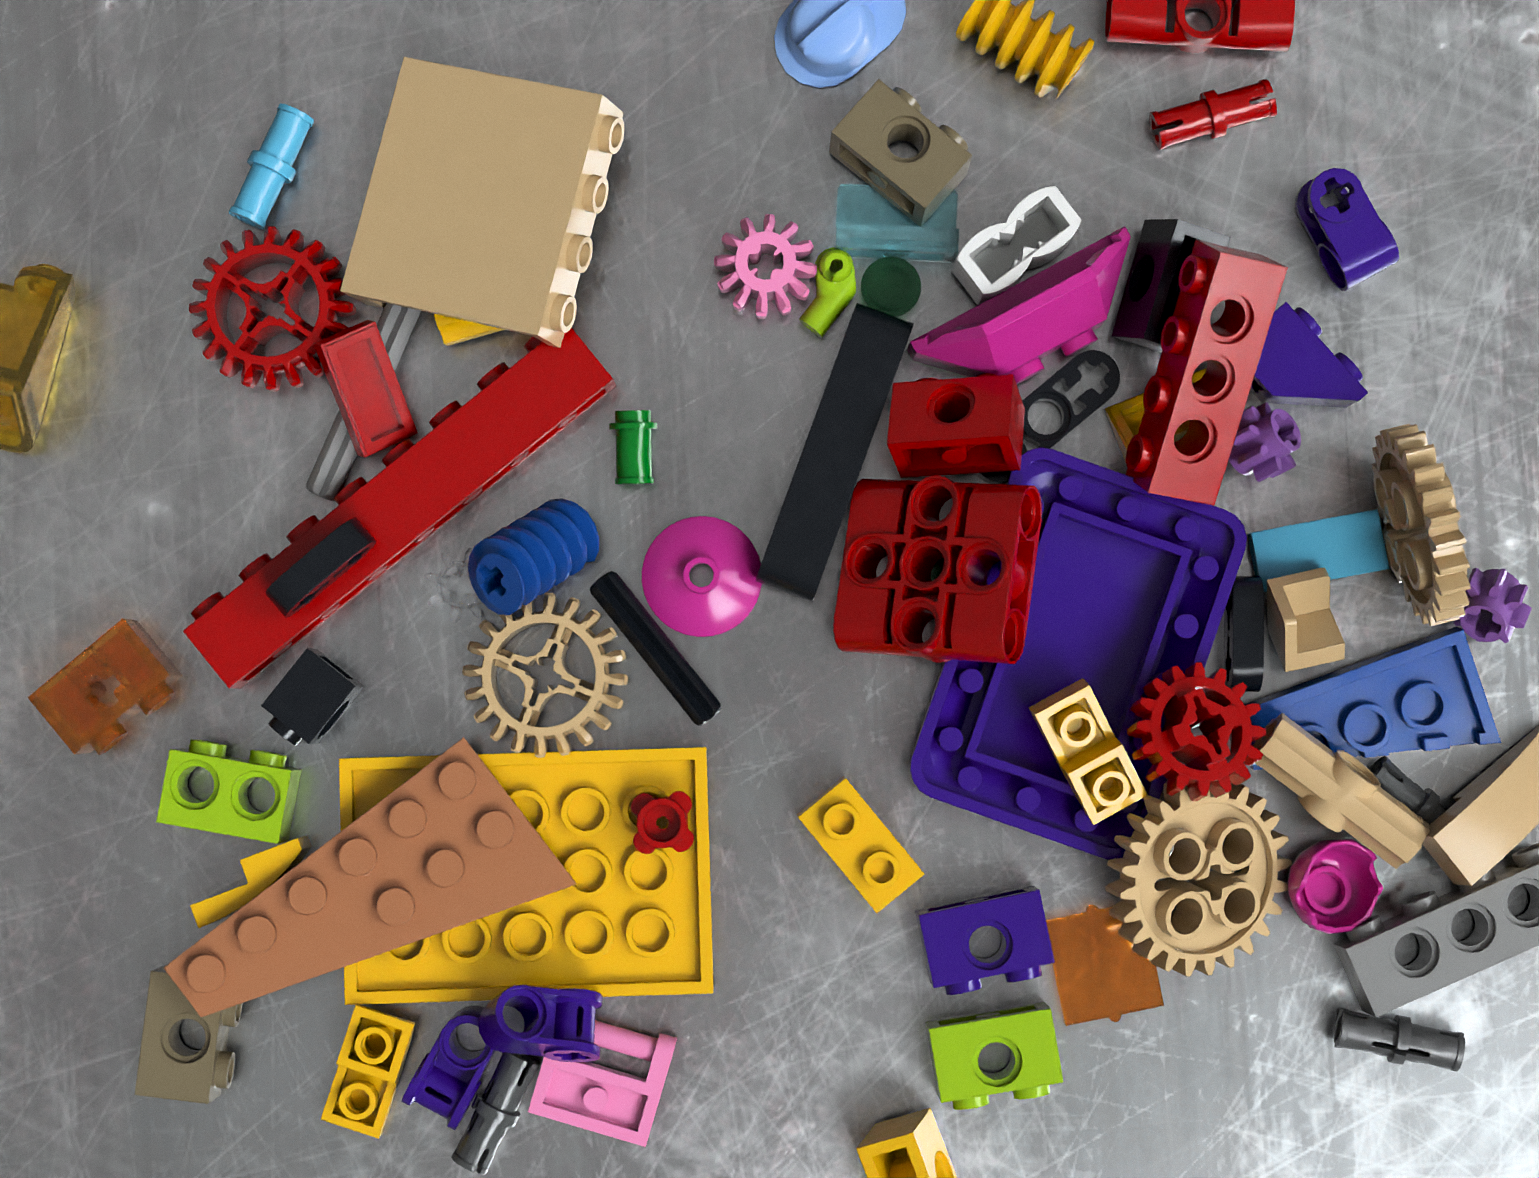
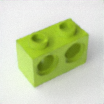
[156,739,302,844]

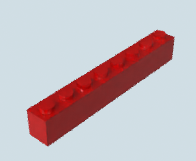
[183,328,616,689]

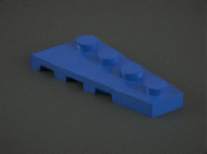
[1244,627,1501,770]

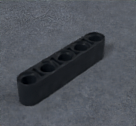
[756,303,914,602]

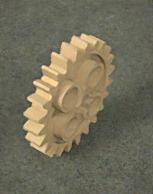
[1372,424,1470,626]
[1105,783,1292,977]

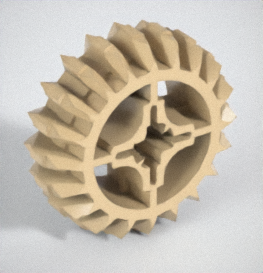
[462,593,628,758]

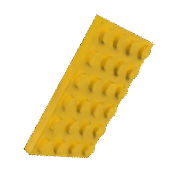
[339,747,714,1005]

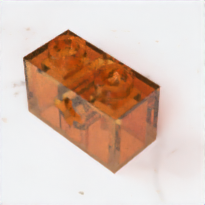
[27,618,183,755]

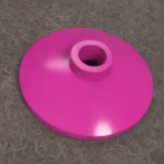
[642,516,762,637]

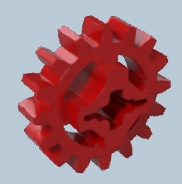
[1127,662,1266,801]

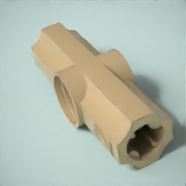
[1253,713,1430,869]

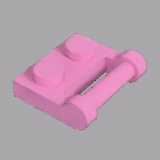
[528,1020,677,1147]

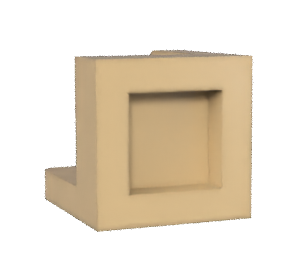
[1267,568,1345,672]

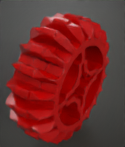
[189,226,356,392]

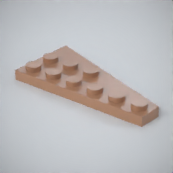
[164,737,577,1018]

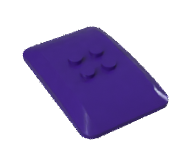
[909,447,1247,860]

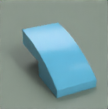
[1247,509,1389,592]

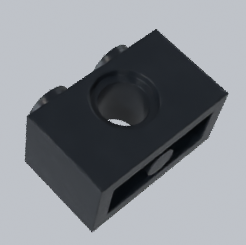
[1112,219,1231,352]

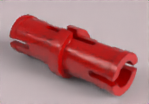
[1149,79,1277,150]

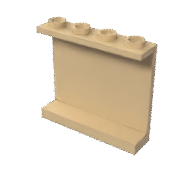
[340,57,624,348]

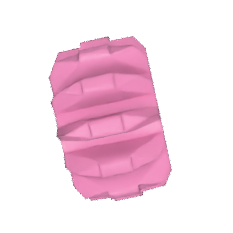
[714,214,817,319]

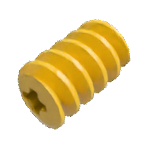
[956,0,1095,100]

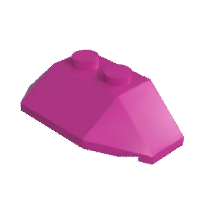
[907,226,1131,384]

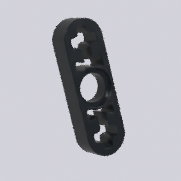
[976,350,1120,484]

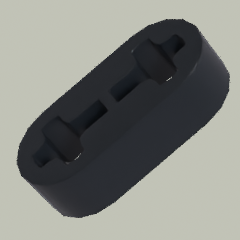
[265,518,376,618]
[1224,576,1264,692]

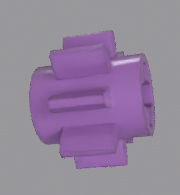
[1229,402,1301,482]
[1454,568,1532,643]

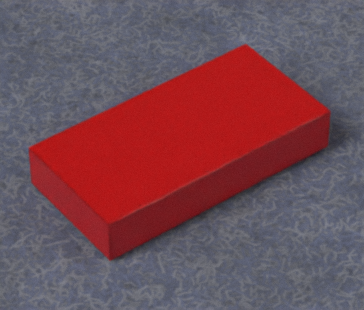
[313,320,418,458]

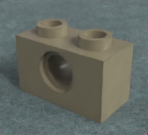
[829,79,972,227]
[134,965,243,1104]

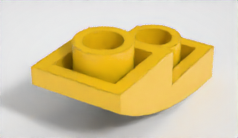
[1029,678,1148,825]
[320,1004,415,1139]

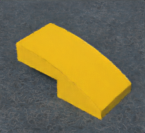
[190,835,312,929]

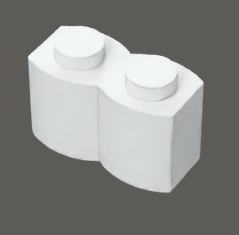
[952,186,1082,305]

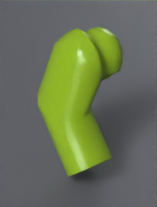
[799,247,856,338]

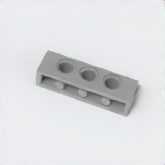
[1333,843,1539,1017]

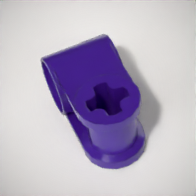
[1295,168,1400,291]
[478,985,603,1062]
[401,1006,496,1131]

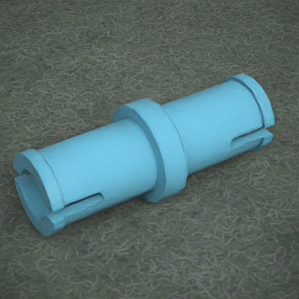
[229,103,314,230]

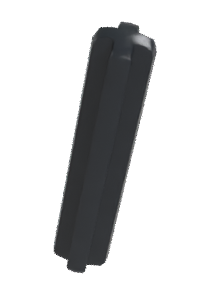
[590,571,721,726]

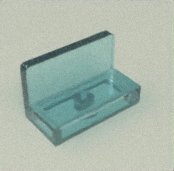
[835,184,959,263]

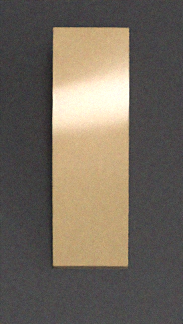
[1422,726,1539,886]

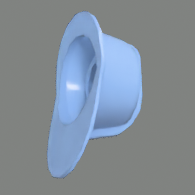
[774,0,906,88]

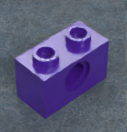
[915,886,1055,995]

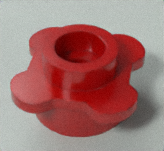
[631,791,694,854]

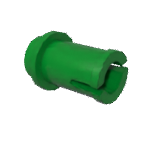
[609,410,657,484]

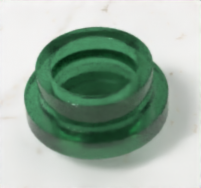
[861,257,921,317]

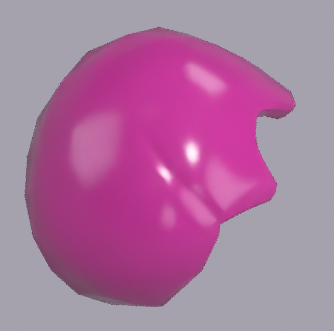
[1288,839,1383,934]

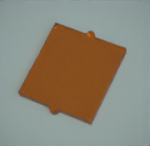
[1046,904,1164,1026]

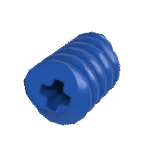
[468,498,600,615]

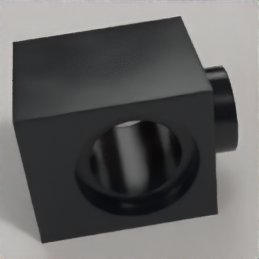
[261,648,364,746]

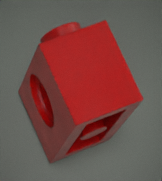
[887,373,1025,478]

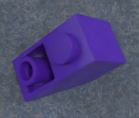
[1250,302,1369,408]

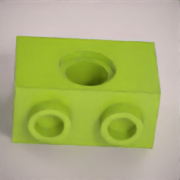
[925,1002,1064,1110]

